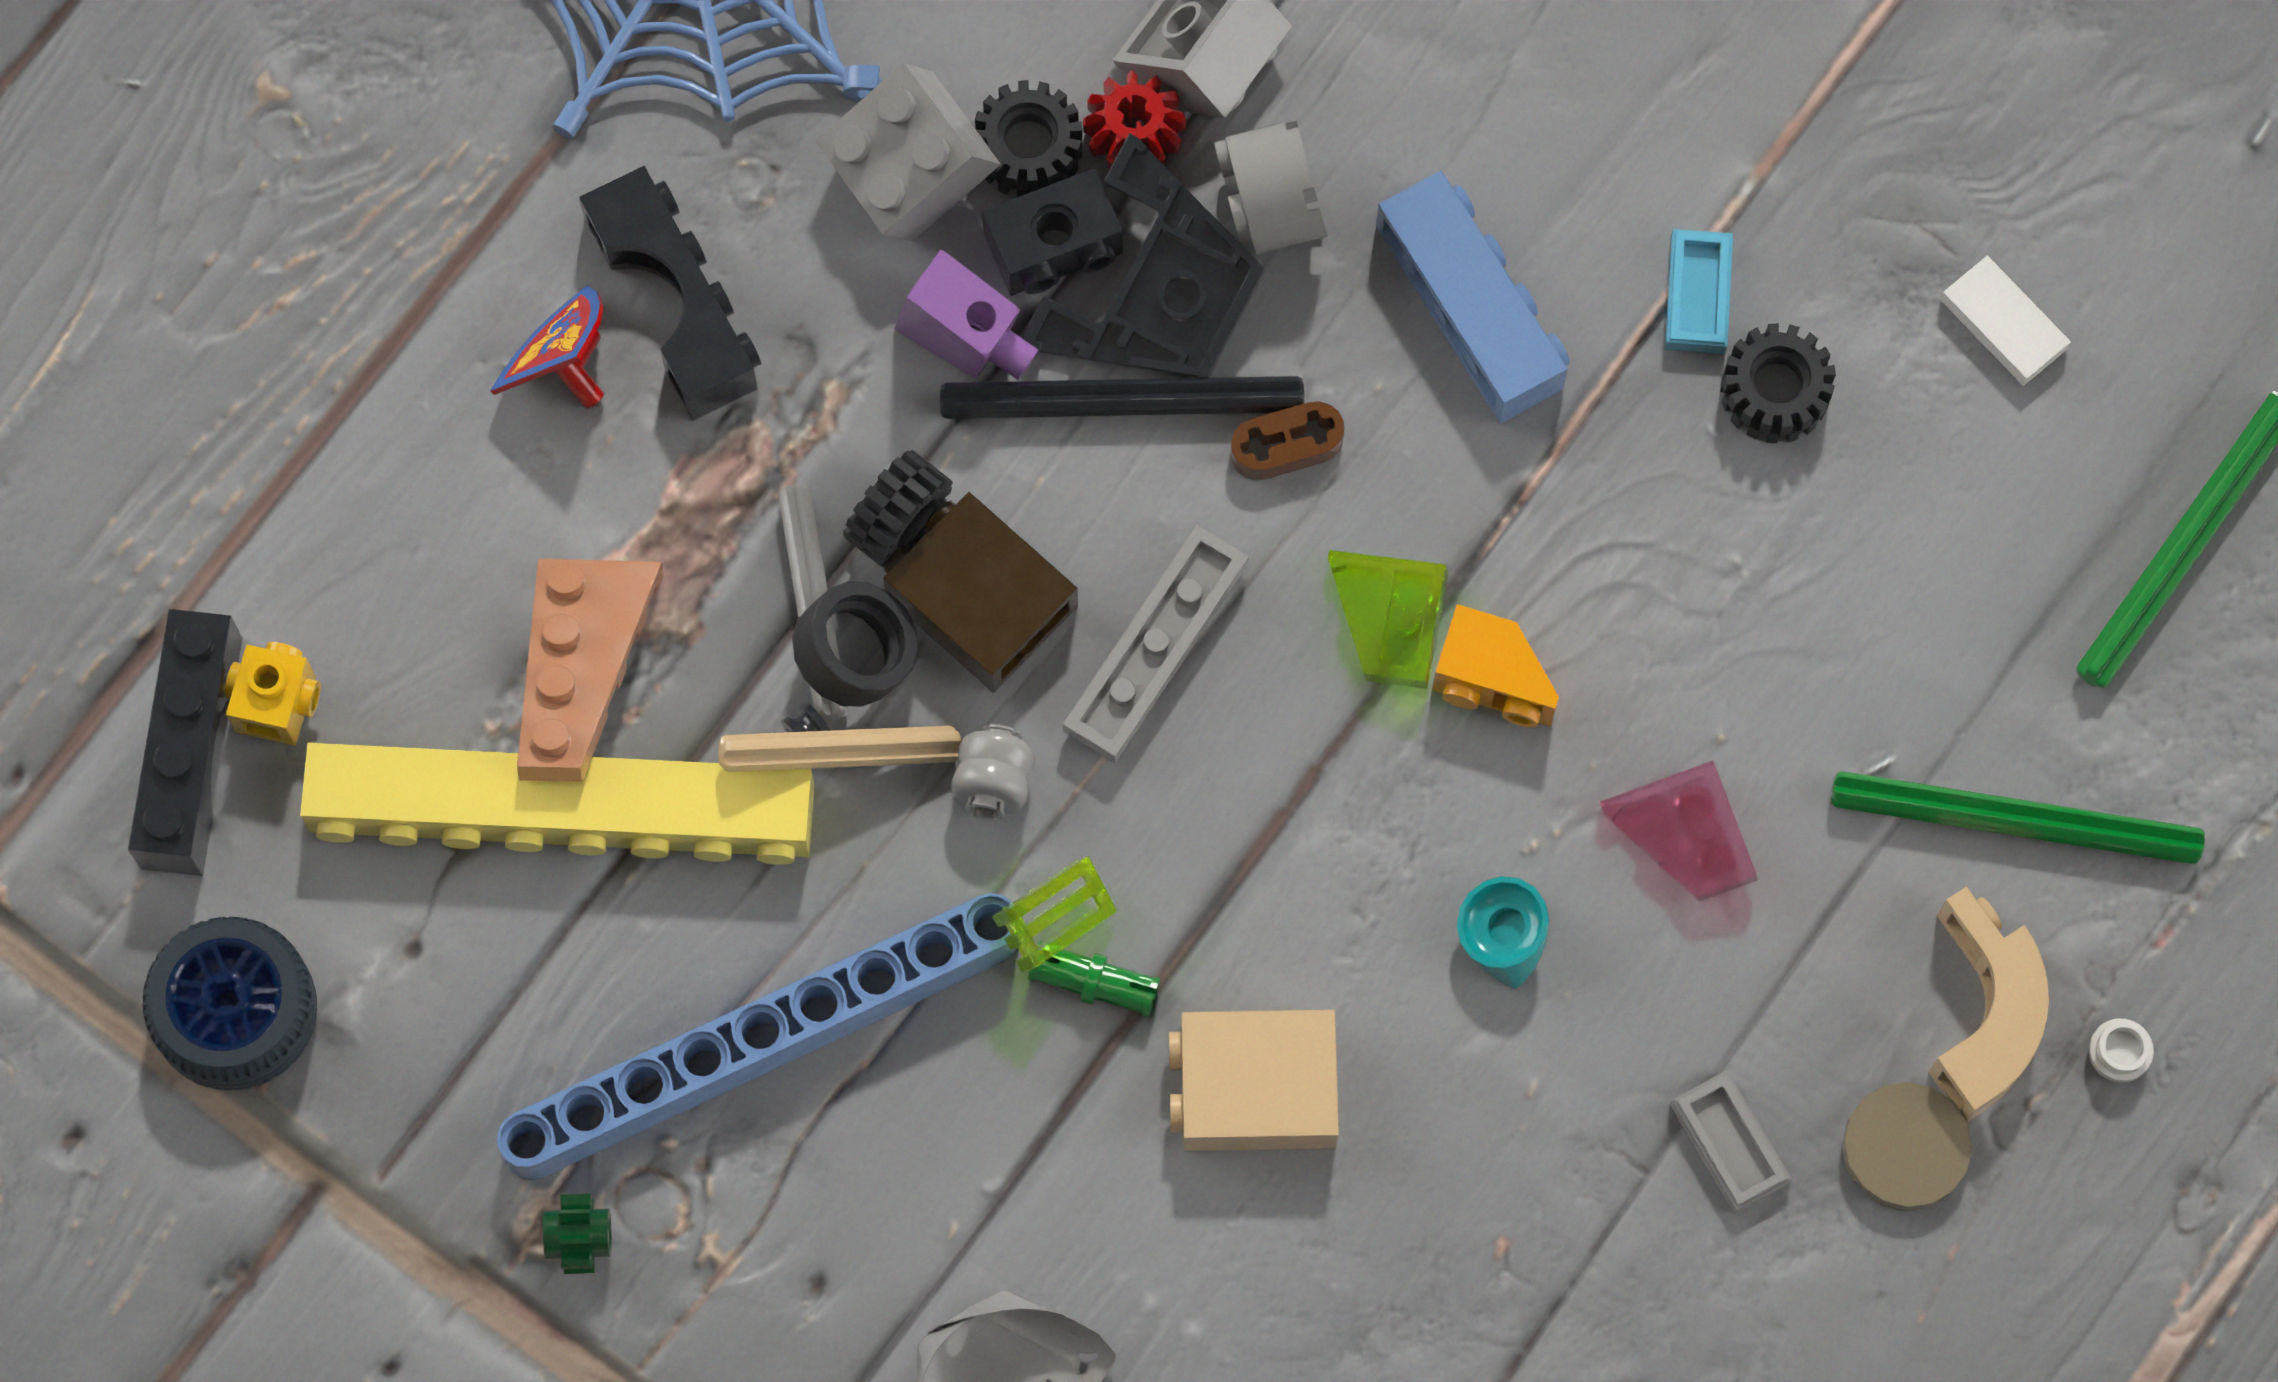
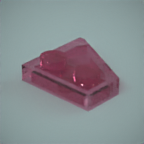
[1600,760,1758,902]

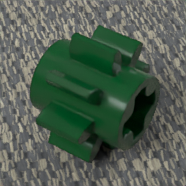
[543,1193,612,1274]

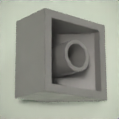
[1112,0,1292,118]

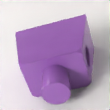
[894,249,1039,380]

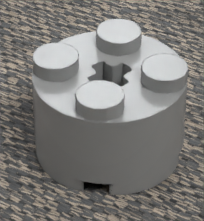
[1214,118,1327,255]

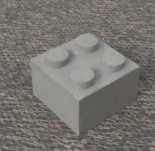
[816,62,1001,242]

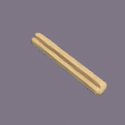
[718,726,961,772]

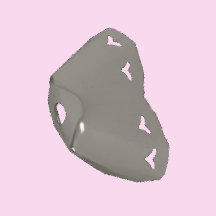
[916,1290,1116,1382]

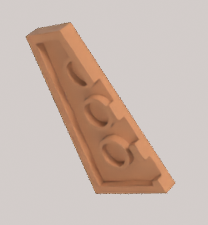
[517,559,663,782]

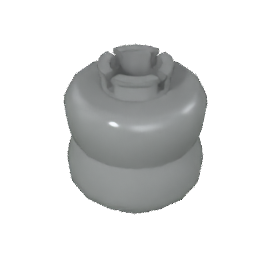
[950,724,1036,821]

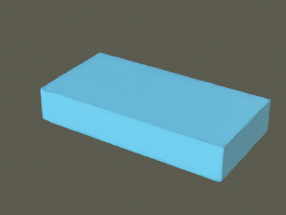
[1664,229,1733,354]

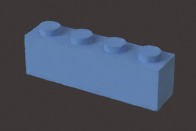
[1376,170,1569,424]

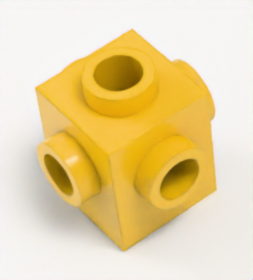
[225,642,321,746]

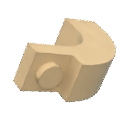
[1928,886,2049,1122]

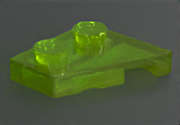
[1327,550,1449,689]

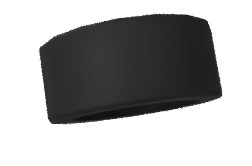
[792,581,919,707]

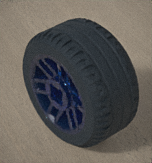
[142,916,317,1091]

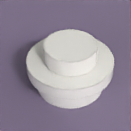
[2088,1018,2154,1083]

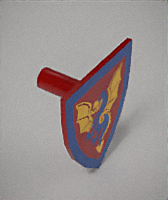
[490,285,604,409]

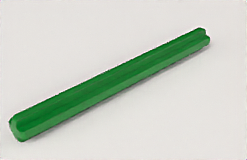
[2076,391,2278,688]
[1831,771,2205,864]

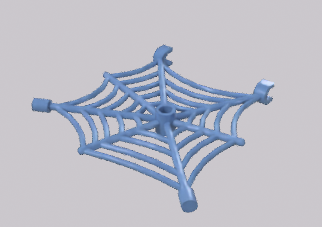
[550,0,882,139]

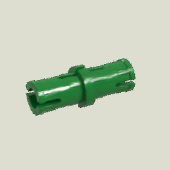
[1028,941,1161,1017]

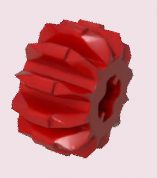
[1083,70,1186,169]

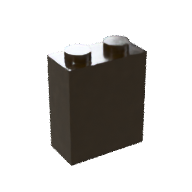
[883,492,1078,693]

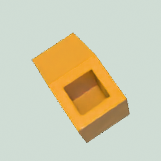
[1432,604,1559,728]

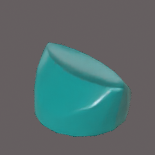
[1456,876,1550,989]

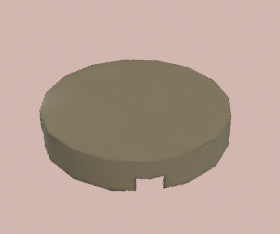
[1842,1082,1972,1211]

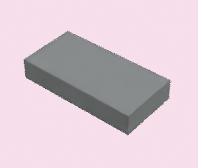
[1670,1070,1792,1214]

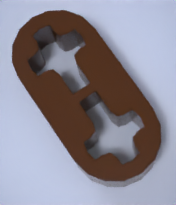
[1230,401,1345,480]

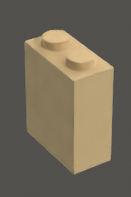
[1169,1010,1339,1151]

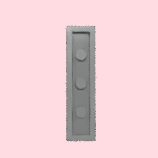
[1063,525,1249,763]

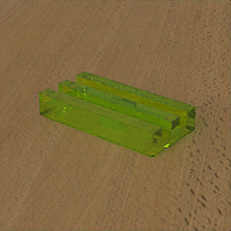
[992,856,1118,972]

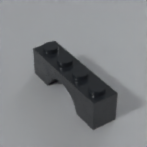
[579,165,761,421]
[128,609,243,876]

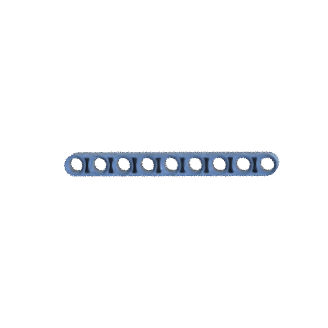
[497,893,1021,1180]

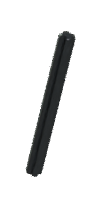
[940,376,1305,419]

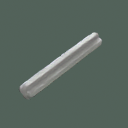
[778,484,849,722]

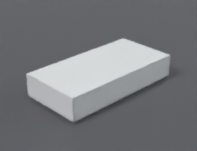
[1940,255,2071,386]

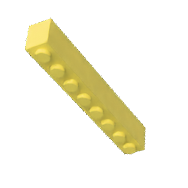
[300,743,814,865]

